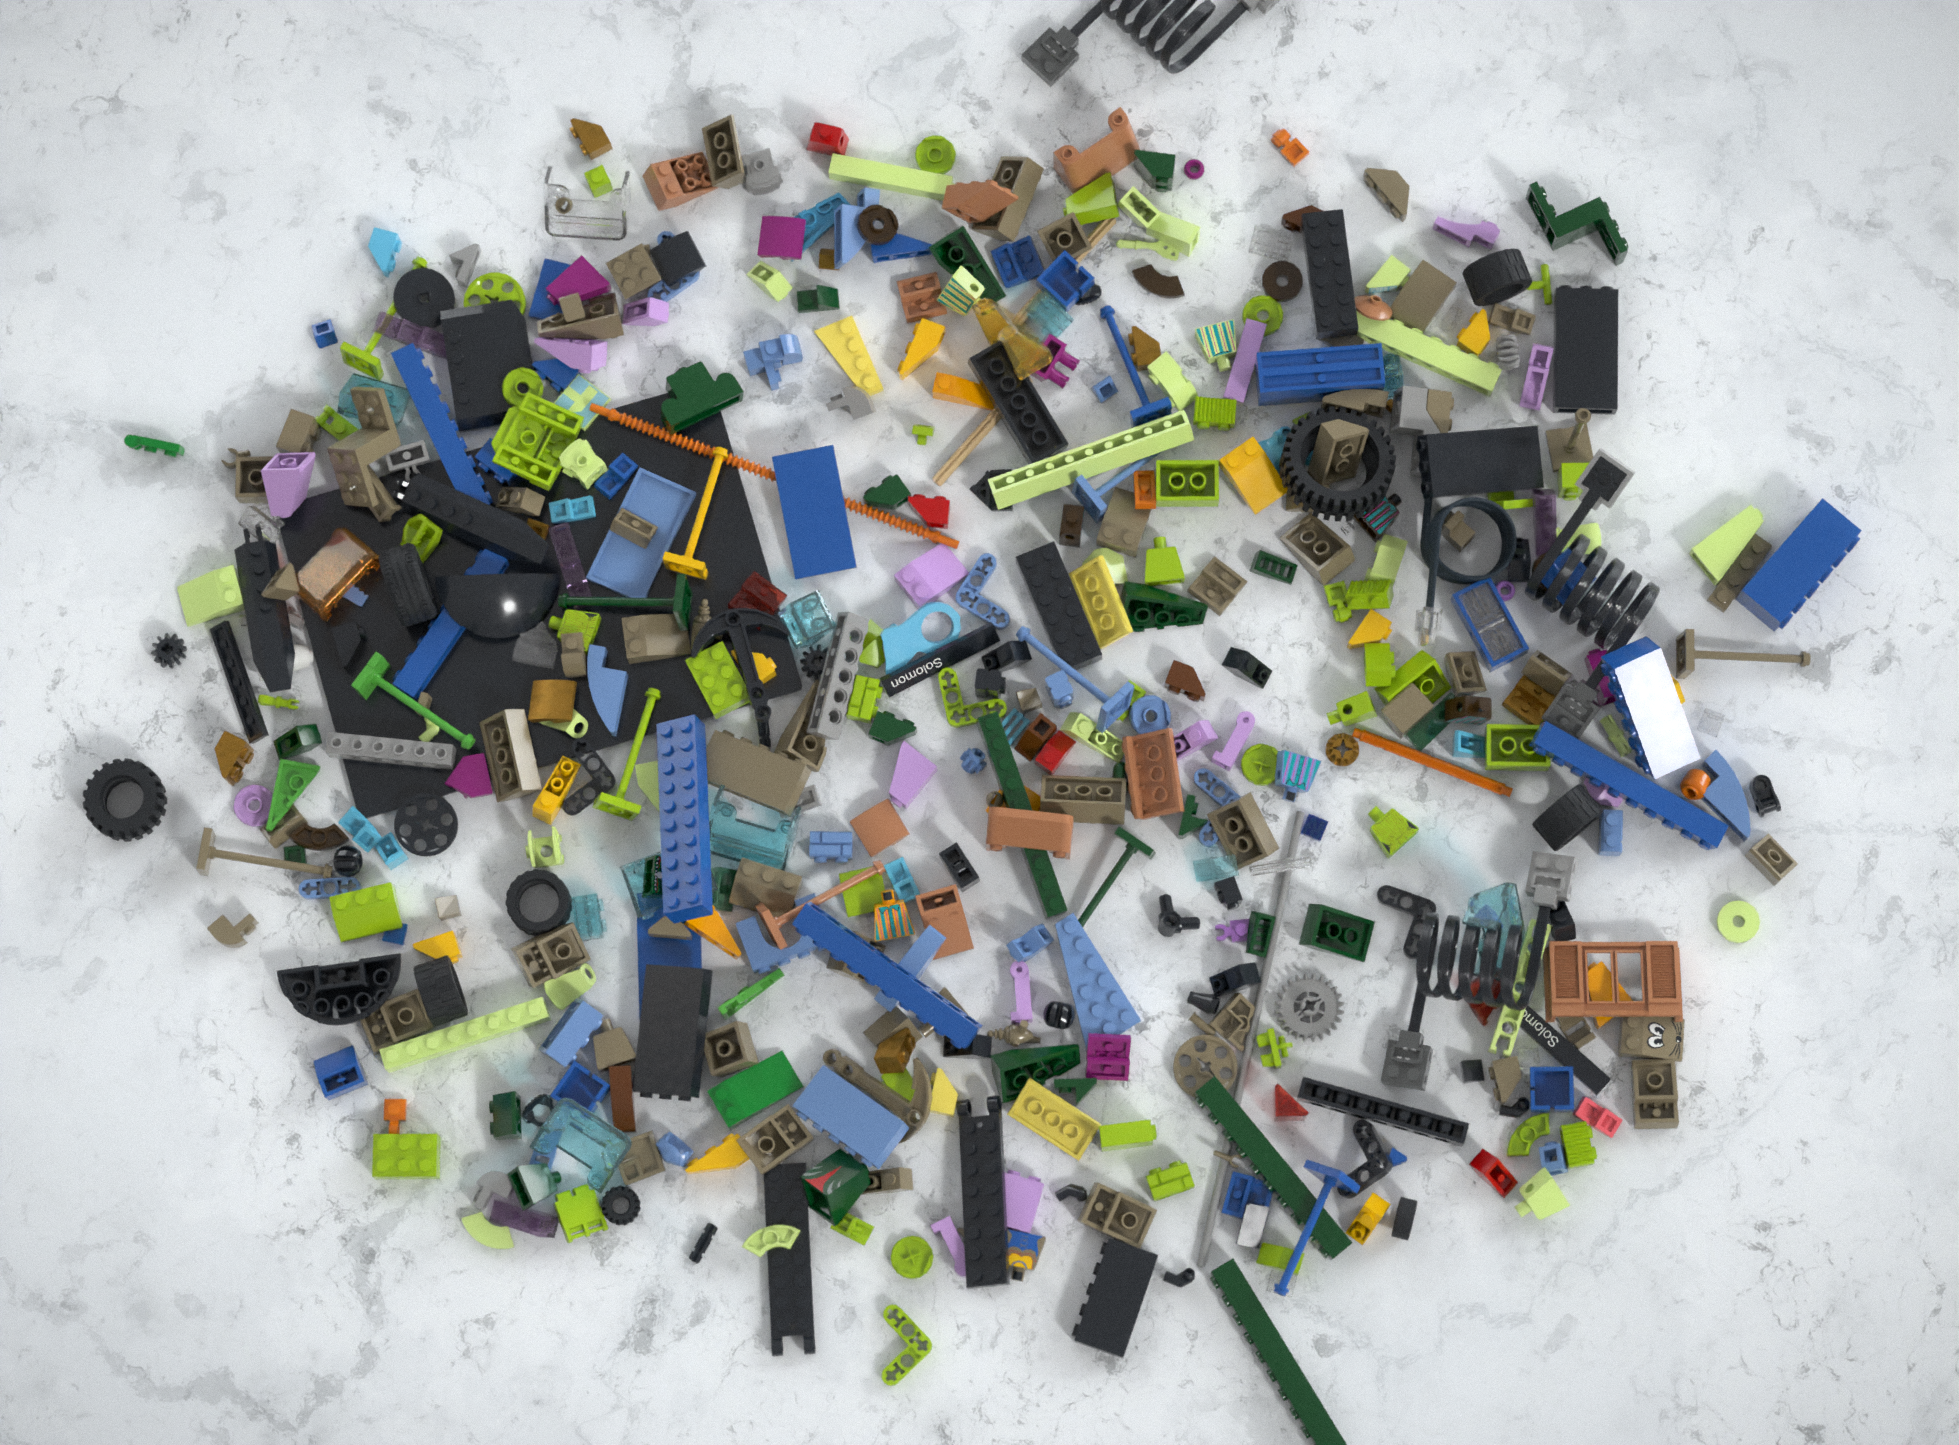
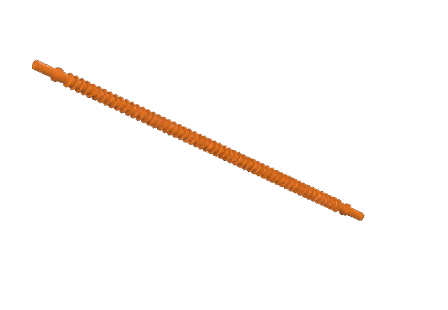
[589,403,960,549]

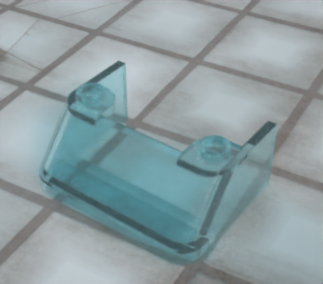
[709,784,802,871]
[1462,882,1525,981]

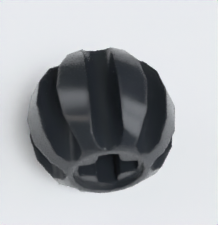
[333,845,363,877]
[1043,1001,1075,1029]

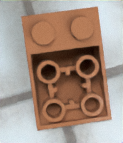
[642,152,719,211]
[942,180,1018,223]
[915,884,974,960]

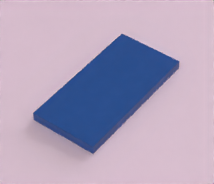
[772,445,857,580]
[636,894,702,1020]

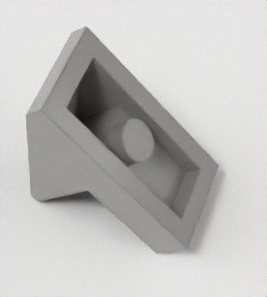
[449,243,481,288]
[779,785,822,818]

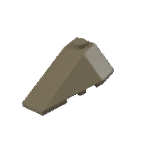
[537,293,624,340]
[774,680,830,772]

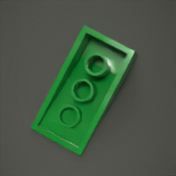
[707,1051,804,1130]

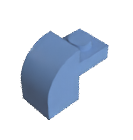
[758,334,803,366]
[743,348,782,391]
[1006,923,1055,963]

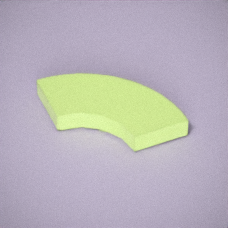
[461,1212,514,1249]
[742,1225,801,1258]

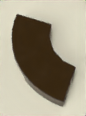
[1132,264,1185,299]
[289,822,349,851]

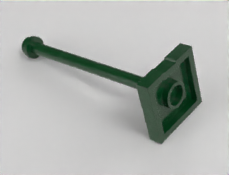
[558,574,693,631]
[1059,826,1156,946]

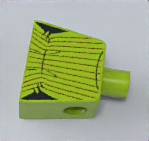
[549,609,601,655]
[1368,806,1419,859]

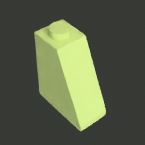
[1146,212,1200,257]

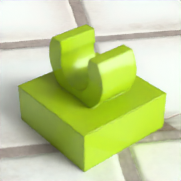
[912,424,935,445]

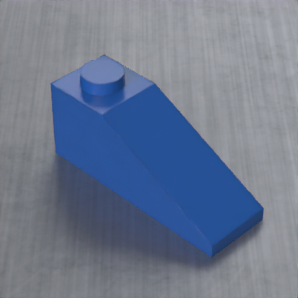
[871,233,933,263]

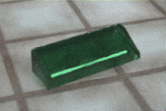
[1405,692,1462,752]

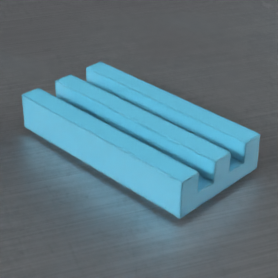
[1002,708,1030,746]

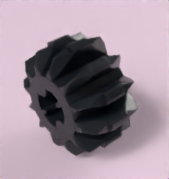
[151,633,187,669]
[800,645,828,680]

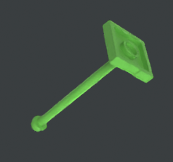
[351,652,475,749]

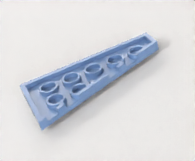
[1055,913,1141,1052]

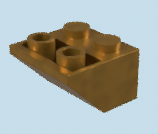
[214,731,254,786]

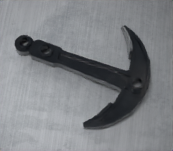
[691,608,791,723]

